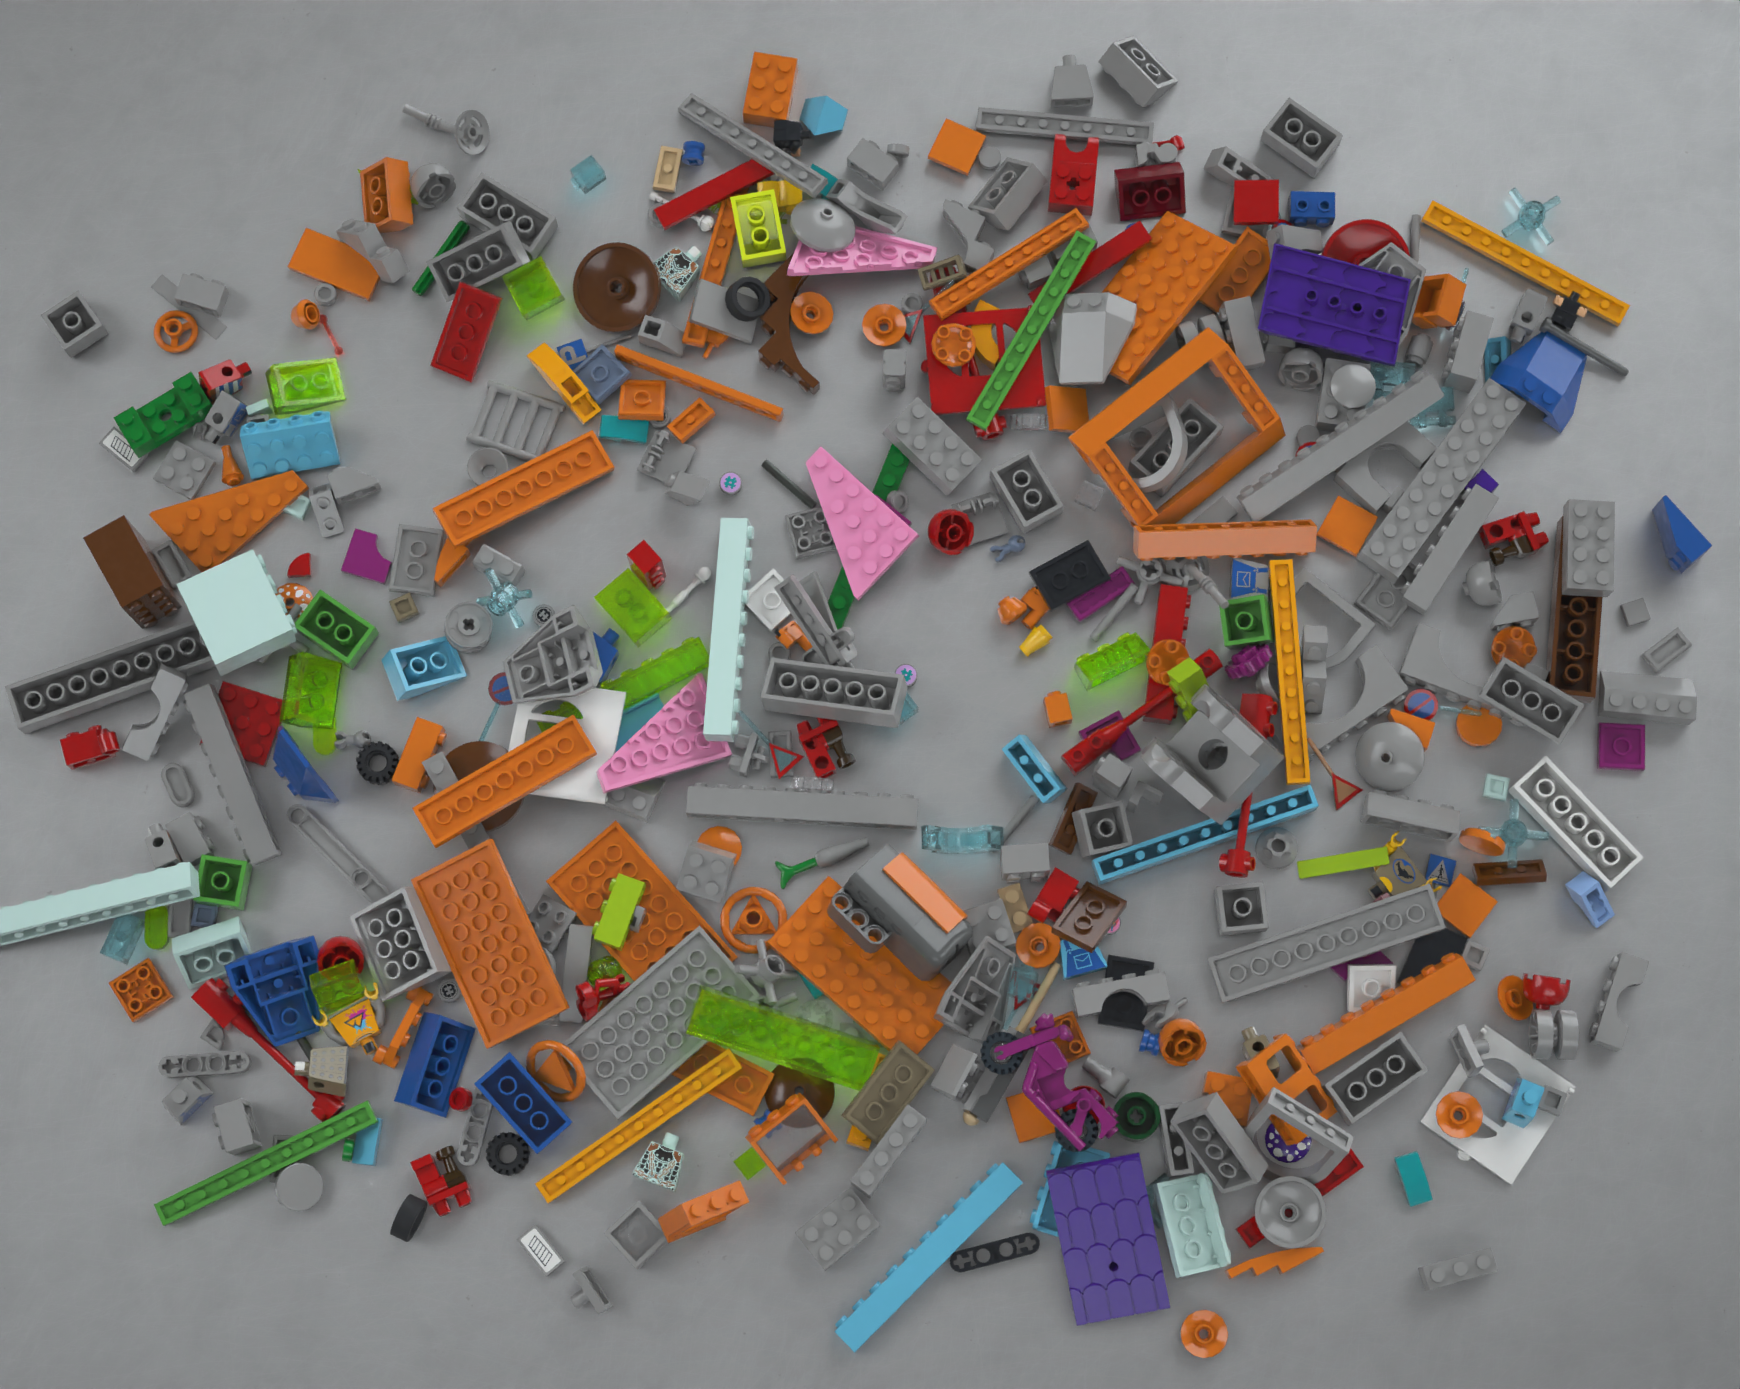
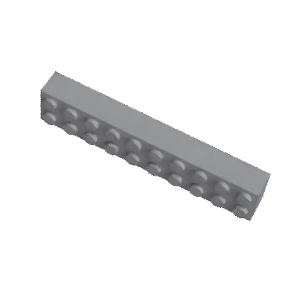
[1357,378,1526,584]
[5,620,216,734]

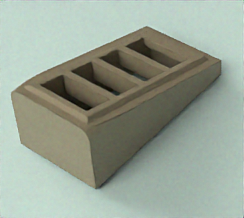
[917,254,968,291]

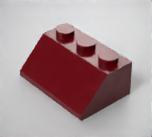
[1114,162,1186,221]

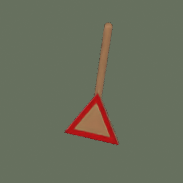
[1307,738,1363,810]

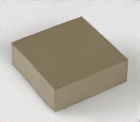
[389,592,419,623]

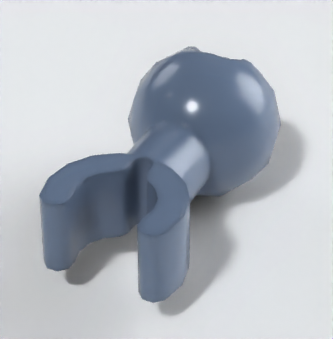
[990,535,1026,563]

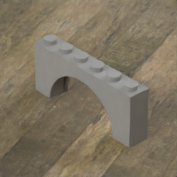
[1399,623,1549,726]
[1270,645,1409,763]

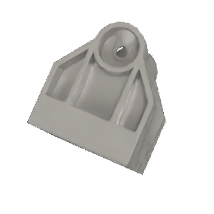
[1141,684,1285,825]

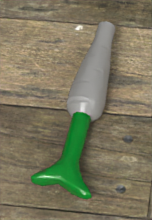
[775,837,870,890]

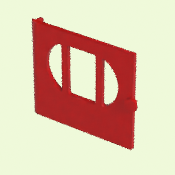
[921,305,1046,415]

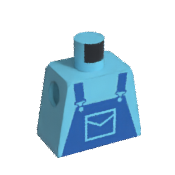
[1060,939,1107,981]
[1502,1078,1545,1128]

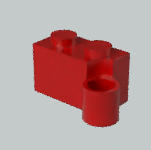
[60,725,120,770]
[1027,867,1080,924]

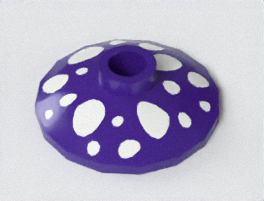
[1265,1123,1312,1163]

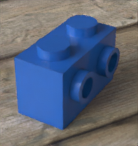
[1288,191,1335,228]

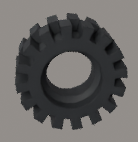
[356,741,399,785]
[486,1132,530,1176]

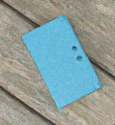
[615,693,664,753]

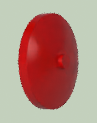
[1321,219,1410,265]

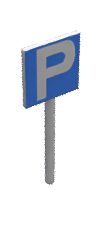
[556,334,632,370]

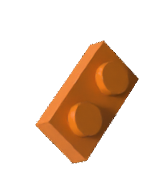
[667,397,716,444]

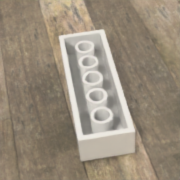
[1508,756,1644,892]

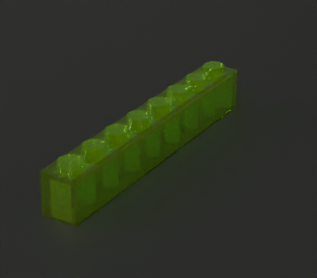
[536,637,709,732]

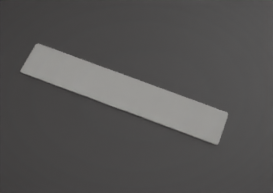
[151,275,227,339]

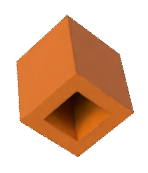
[1043,691,1073,728]

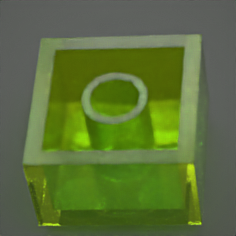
[502,256,566,320]

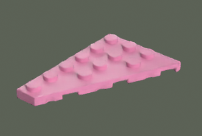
[787,226,937,276]
[805,446,919,601]
[596,673,732,793]

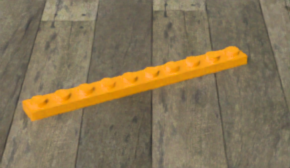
[1421,201,1630,327]
[1269,559,1310,785]
[535,1048,743,1203]

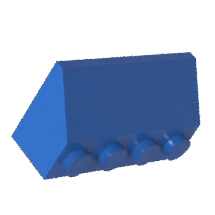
[394,1012,476,1118]

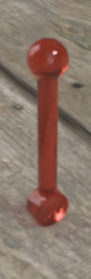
[319,314,343,355]

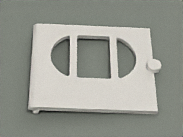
[508,688,627,804]
[1420,1025,1575,1185]

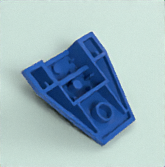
[1490,323,1587,433]
[273,725,339,803]
[224,935,321,1047]

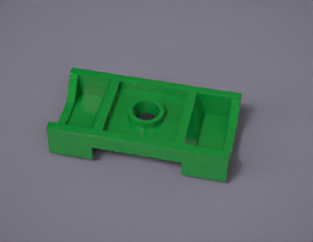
[113,372,212,458]

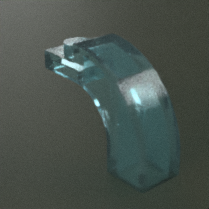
[921,825,1004,854]

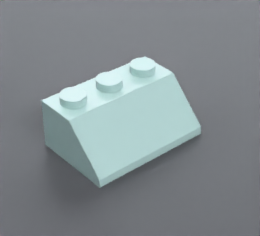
[172,916,252,989]

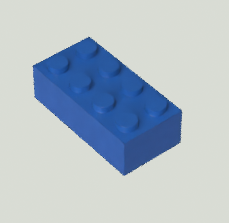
[474,1052,572,1154]

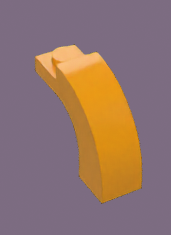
[971,299,1006,371]

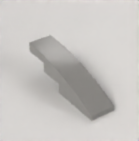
[559,924,593,1023]

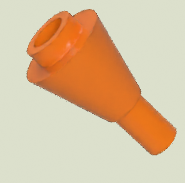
[221,445,244,486]

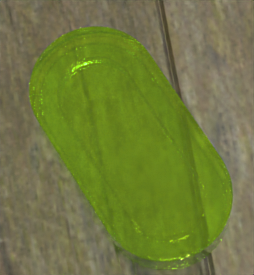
[313,709,337,755]
[144,906,169,950]

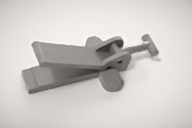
[774,571,857,668]

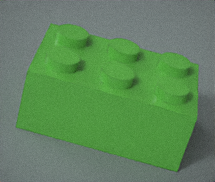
[295,590,379,670]

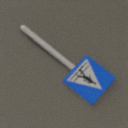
[1425,854,1456,898]

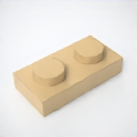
[653,146,683,193]
[997,883,1033,934]

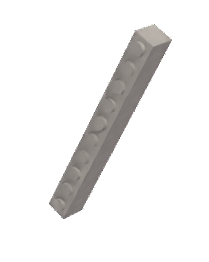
[1236,370,1445,521]
[686,783,919,830]

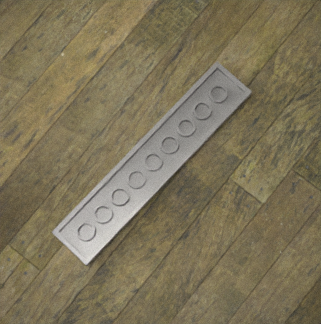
[1207,884,1446,1003]

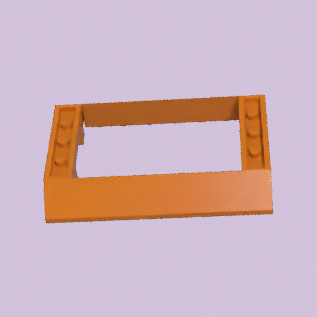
[1068,327,1286,528]

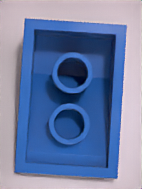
[1652,495,1712,574]

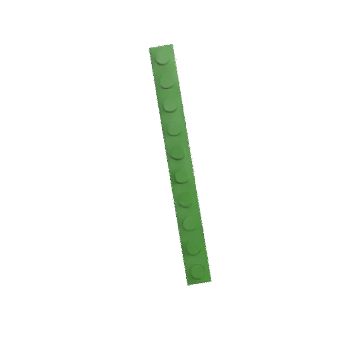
[966,231,1096,431]
[154,1100,378,1226]

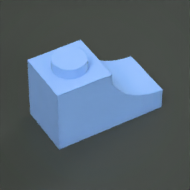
[1565,871,1615,928]

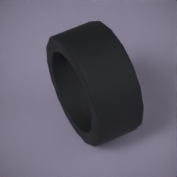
[725,276,770,322]
[390,1194,428,1242]

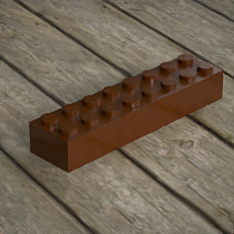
[1546,516,1603,703]

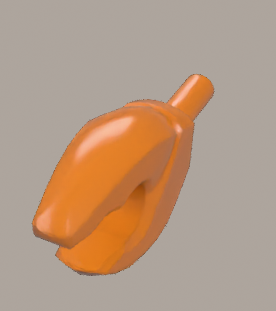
[702,329,729,359]

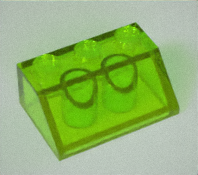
[1074,632,1150,691]
[279,652,342,729]

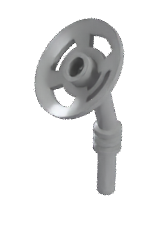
[402,104,490,155]
[1165,556,1229,609]

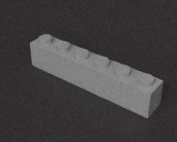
[1400,484,1499,615]

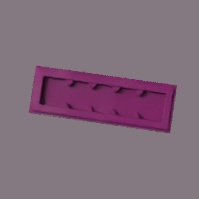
[1066,566,1135,623]

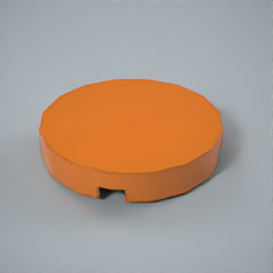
[1456,705,1502,747]
[1459,828,1506,856]

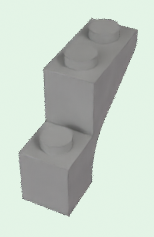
[826,179,908,234]
[943,199,995,274]
[336,219,410,283]
[1301,625,1328,714]

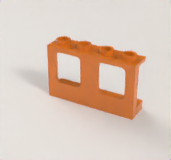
[1236,1033,1338,1145]

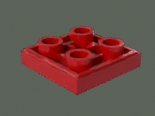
[1234,179,1279,225]

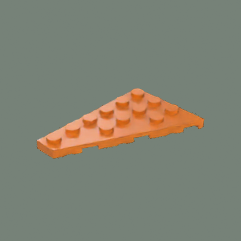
[149,470,309,572]

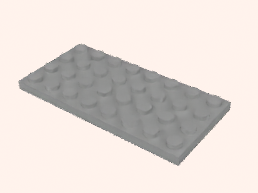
[561,925,761,1120]

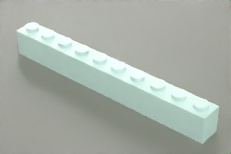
[703,518,754,742]
[0,862,200,946]

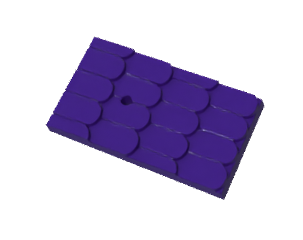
[1258,243,1411,367]
[1046,1153,1170,1326]

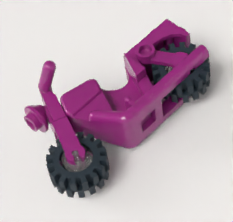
[980,1013,1119,1152]

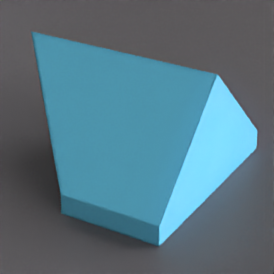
[800,96,848,136]

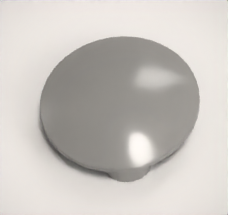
[1330,364,1376,409]

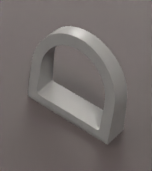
[1106,393,1188,493]
[1271,567,1376,669]
[1245,1087,1354,1184]

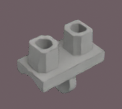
[729,732,769,778]

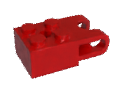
[1048,134,1099,216]

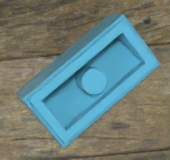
[1484,336,1511,383]
[352,1118,383,1166]

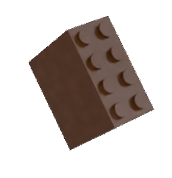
[83,515,182,629]

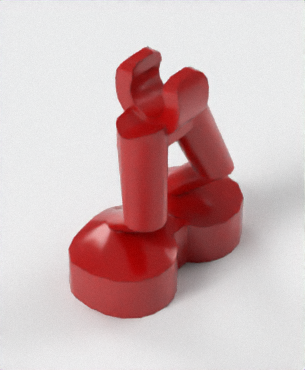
[575,974,631,1022]

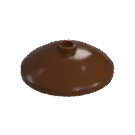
[765,1057,835,1128]

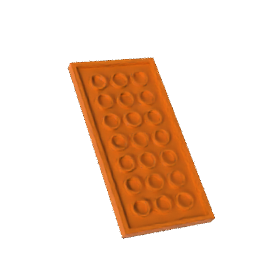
[1101,211,1238,385]
[546,820,738,981]
[411,839,570,1049]
[767,876,952,1055]

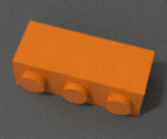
[391,717,447,794]

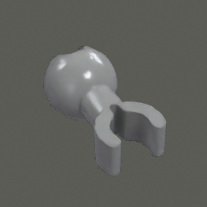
[334,730,371,750]

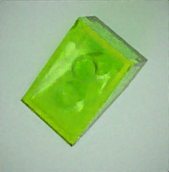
[265,357,346,415]
[594,568,672,648]

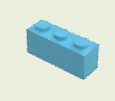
[1002,735,1068,803]

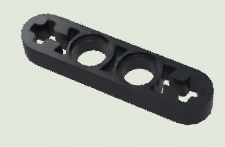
[950,1233,1040,1273]

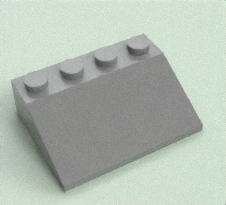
[349,886,452,1001]

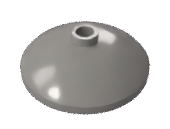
[790,199,856,252]
[1355,722,1425,791]
[1255,1176,1326,1248]

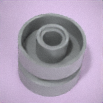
[1175,314,1226,349]
[1529,1009,1579,1060]

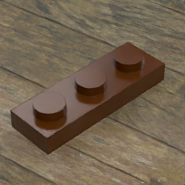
[1049,783,1098,855]
[1473,859,1547,886]

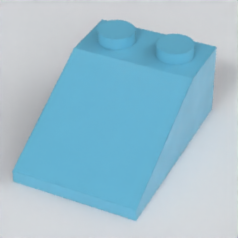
[381,636,467,701]

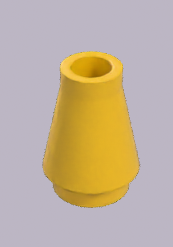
[1019,624,1053,657]

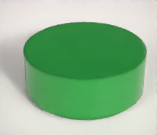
[342,1138,355,1162]

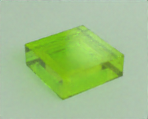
[733,1147,766,1180]

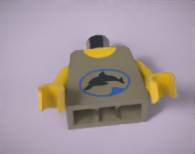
[1368,831,1442,900]

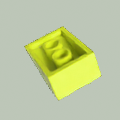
[730,189,787,268]

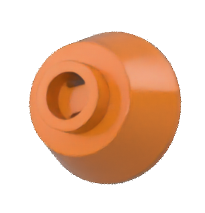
[291,299,320,330]
[997,596,1027,625]

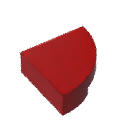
[287,553,311,578]

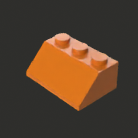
[360,157,413,233]

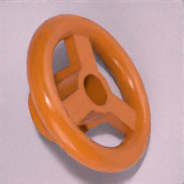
[154,310,198,353]

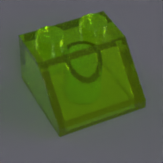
[309,959,365,1015]

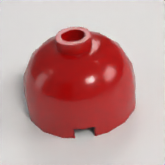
[928,509,974,555]
[317,936,364,983]
[1522,973,1571,1010]

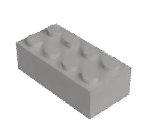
[457,173,558,262]
[427,221,530,302]
[882,396,982,496]
[1128,397,1224,498]
[1562,499,1615,597]
[1479,656,1584,744]
[1322,1032,1429,1126]
[1170,1092,1268,1194]

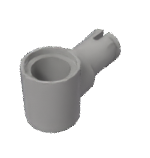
[1082,1057,1130,1099]

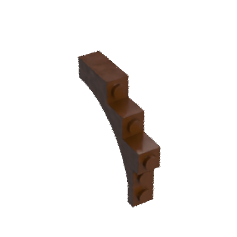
[758,251,820,395]

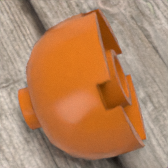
[1158,1018,1207,1066]

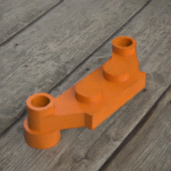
[372,986,434,1069]

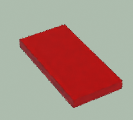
[430,282,503,382]

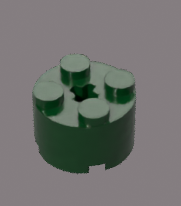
[1113,1092,1160,1142]

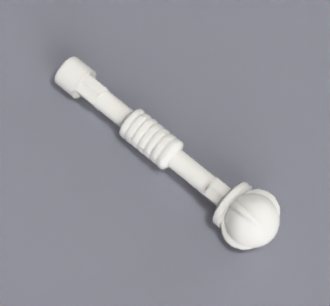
[649,191,714,232]
[655,567,712,624]

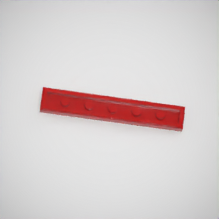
[654,159,775,231]
[1028,220,1152,304]
[1235,1148,1364,1249]

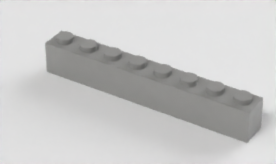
[183,684,282,865]

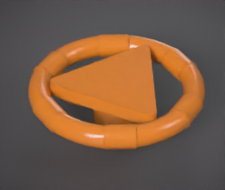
[720,887,787,954]
[526,1040,586,1103]

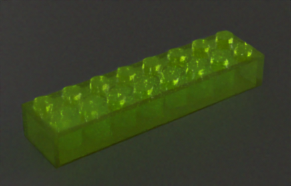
[685,984,880,1091]

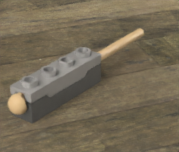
[961,961,1062,1126]

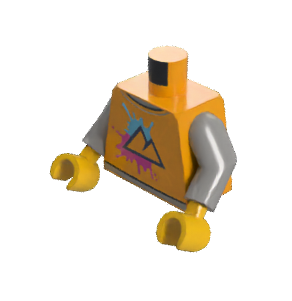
[312,982,386,1055]

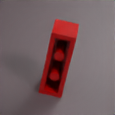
[627,540,666,591]

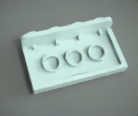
[1153,1172,1231,1278]

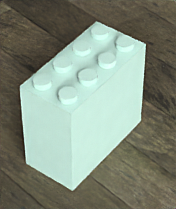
[176,549,298,676]

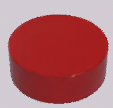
[449,1087,473,1112]

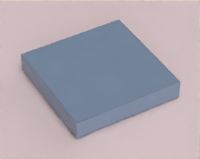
[573,344,632,405]

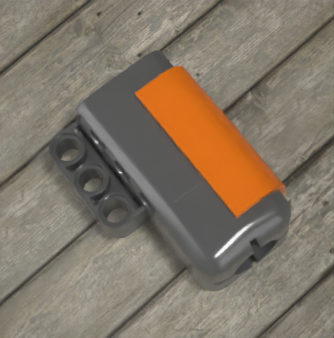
[827,844,973,981]

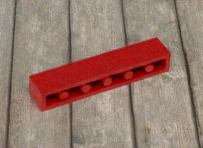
[1143,584,1191,725]

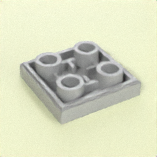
[785,506,837,560]

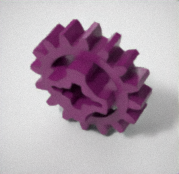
[1224,643,1273,680]

